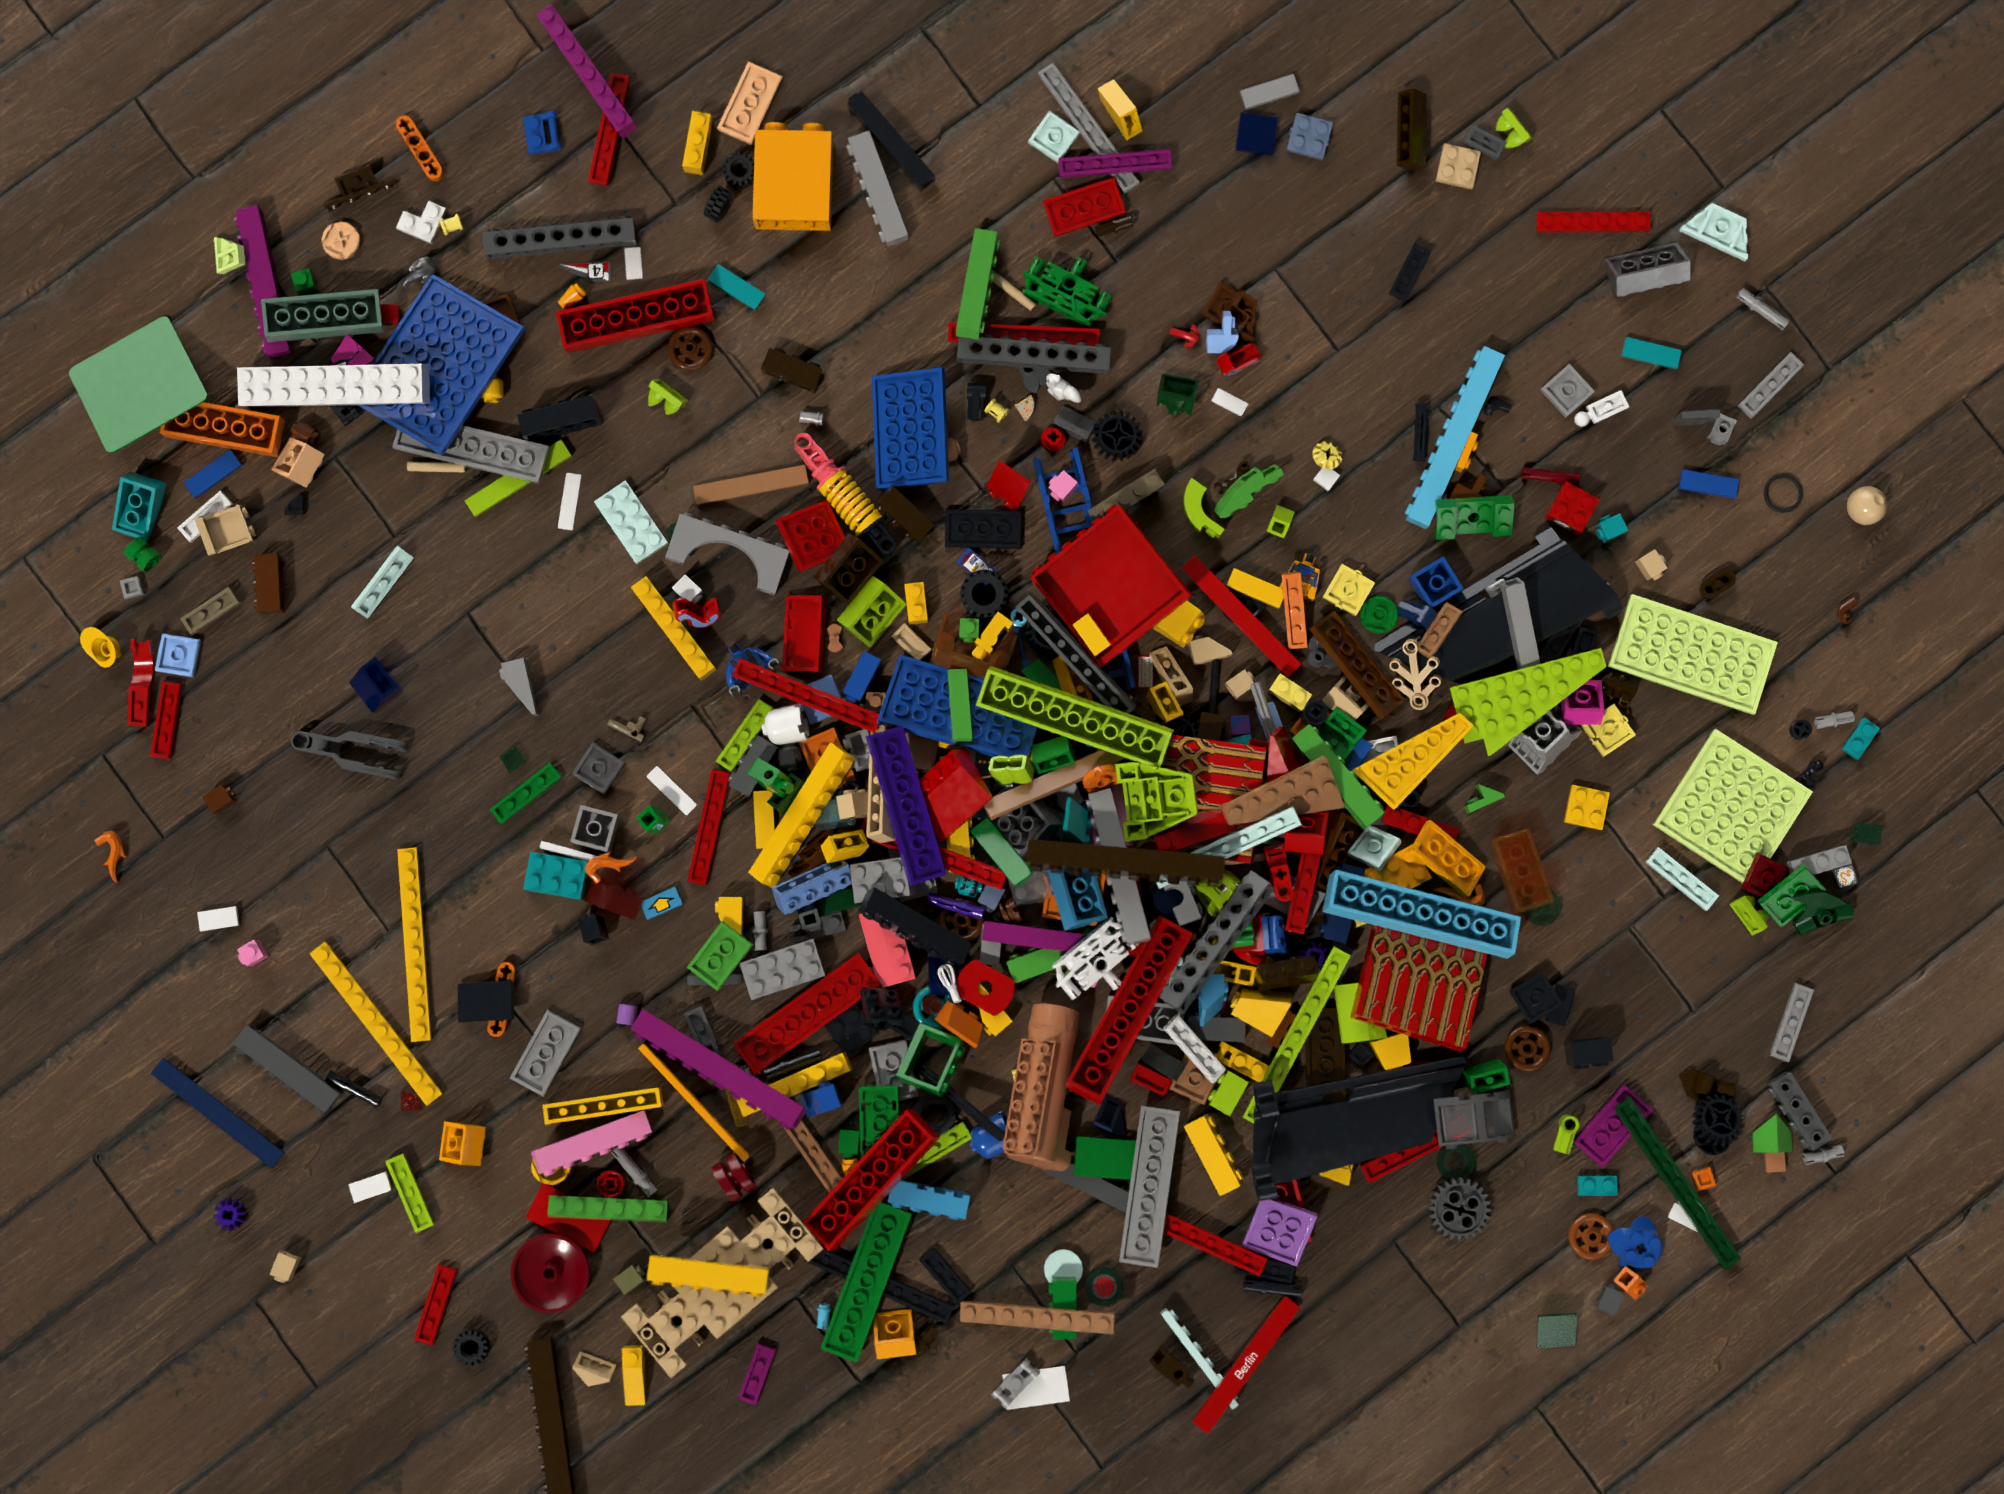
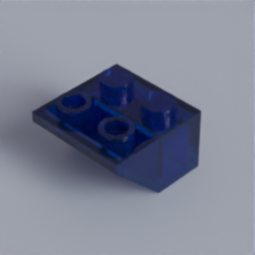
[349,657,403,713]

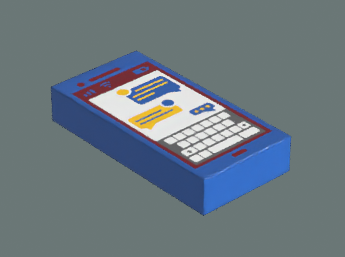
[956,547,998,587]

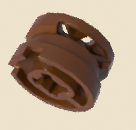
[999,896,1025,925]

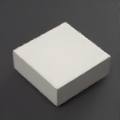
[1313,468,1340,491]

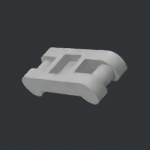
[991,1358,1040,1408]

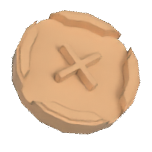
[322,221,361,260]

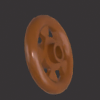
[1568,1213,1614,1260]

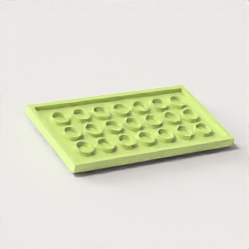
[1608,594,1778,715]

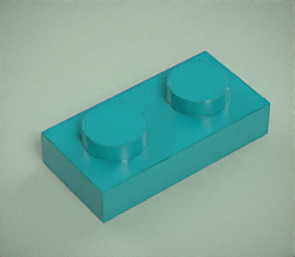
[1841,718,1880,760]
[1577,1176,1618,1196]

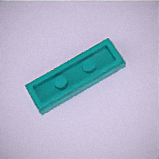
[708,264,766,311]
[1621,337,1682,370]

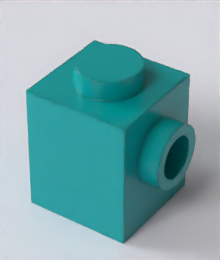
[1595,514,1628,543]

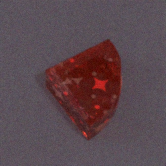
[401,1091,422,1111]

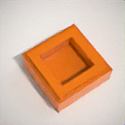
[1690,1167,1717,1191]

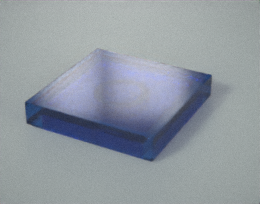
[1235,112,1278,156]

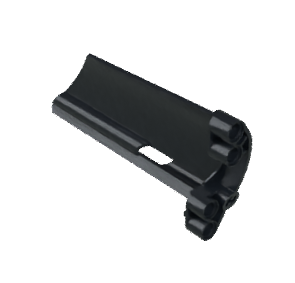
[1374,525,1624,683]
[1251,1055,1467,1202]

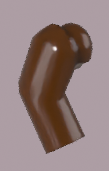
[1837,597,1858,624]

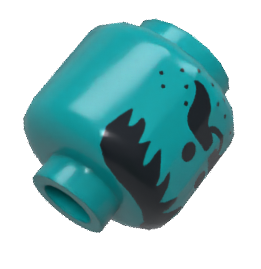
[955,874,985,898]

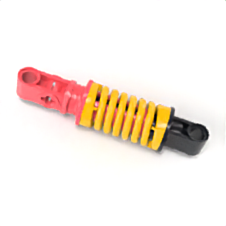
[794,433,896,557]

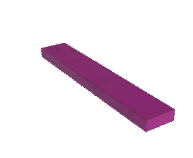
[1058,149,1173,178]
[982,921,1098,956]

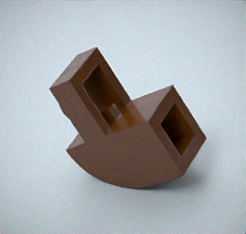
[1448,474,1487,499]

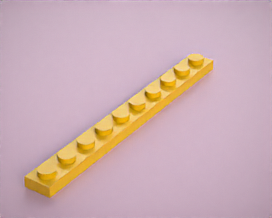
[397,848,432,1042]
[309,942,443,1106]

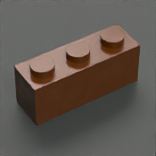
[252,553,285,614]

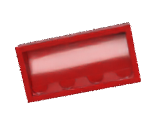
[782,595,827,674]

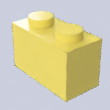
[1267,674,1312,713]

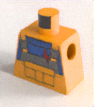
[1279,554,1320,602]

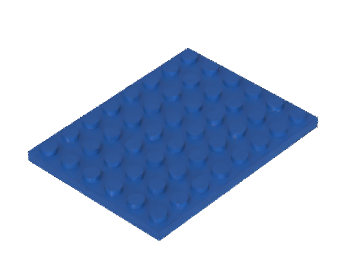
[358,274,525,456]

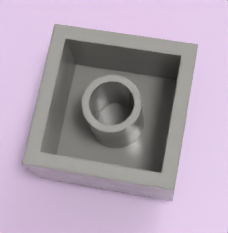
[570,805,621,852]

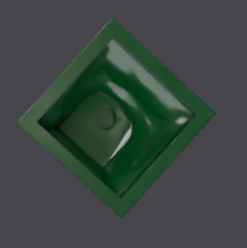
[1156,373,1199,416]

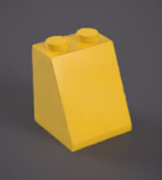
[1153,601,1206,648]
[1230,988,1293,1037]

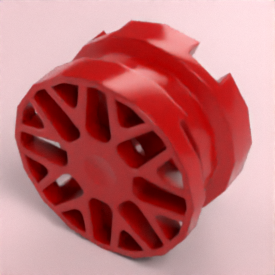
[597,1170,626,1198]

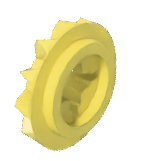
[1312,441,1342,469]

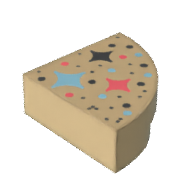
[1015,395,1034,422]

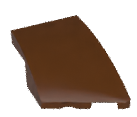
[1200,282,1257,343]

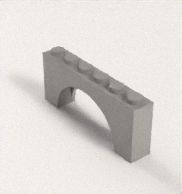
[665,512,789,595]

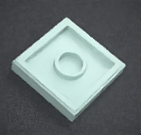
[1028,111,1080,163]
[1347,825,1402,871]

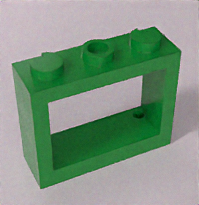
[896,1023,965,1097]

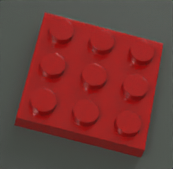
[775,500,845,573]

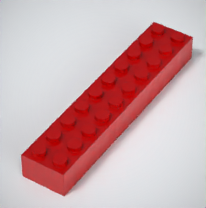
[1065,915,1193,1106]

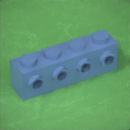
[772,860,852,915]

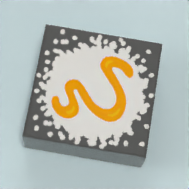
[1832,864,1858,888]

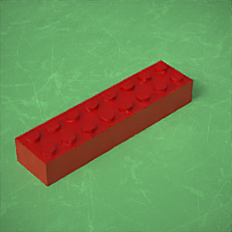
[556,279,715,353]
[803,1110,940,1251]

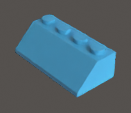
[1047,870,1108,931]

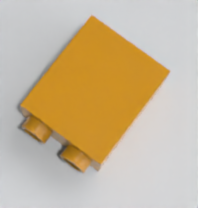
[753,122,833,231]

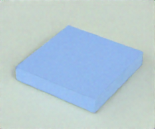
[155,633,201,678]

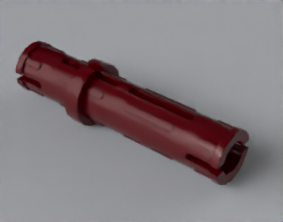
[1521,467,1580,486]

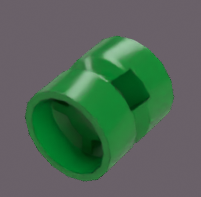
[123,537,161,573]

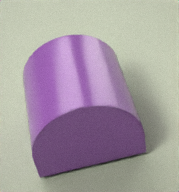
[616,1004,639,1025]

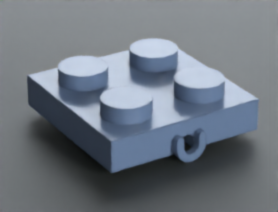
[1286,113,1333,160]

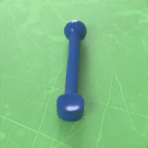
[1014,628,1029,667]

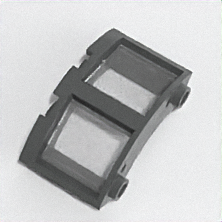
[1434,1090,1515,1149]

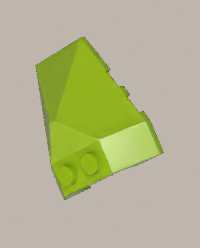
[1115,762,1198,842]

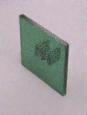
[1536,1313,1577,1348]

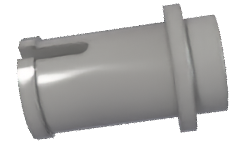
[799,411,824,427]

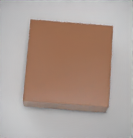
[1763,1152,1786,1173]

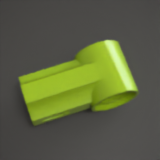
[1553,1114,1579,1155]

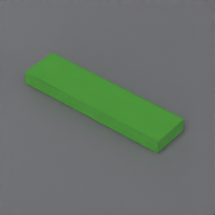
[947,669,972,742]

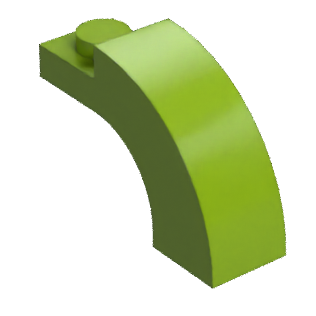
[1183,478,1225,538]

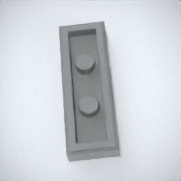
[1240,74,1299,110]

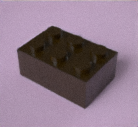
[813,533,884,605]

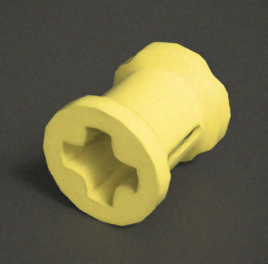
[440,213,464,236]
[984,398,1009,423]

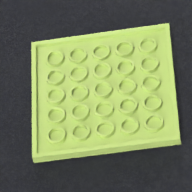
[1653,729,1813,883]

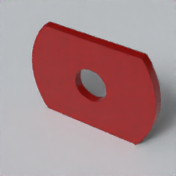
[956,959,1014,1016]

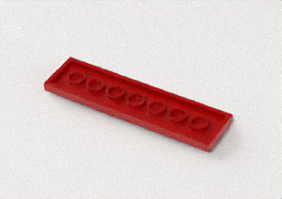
[733,953,881,1075]

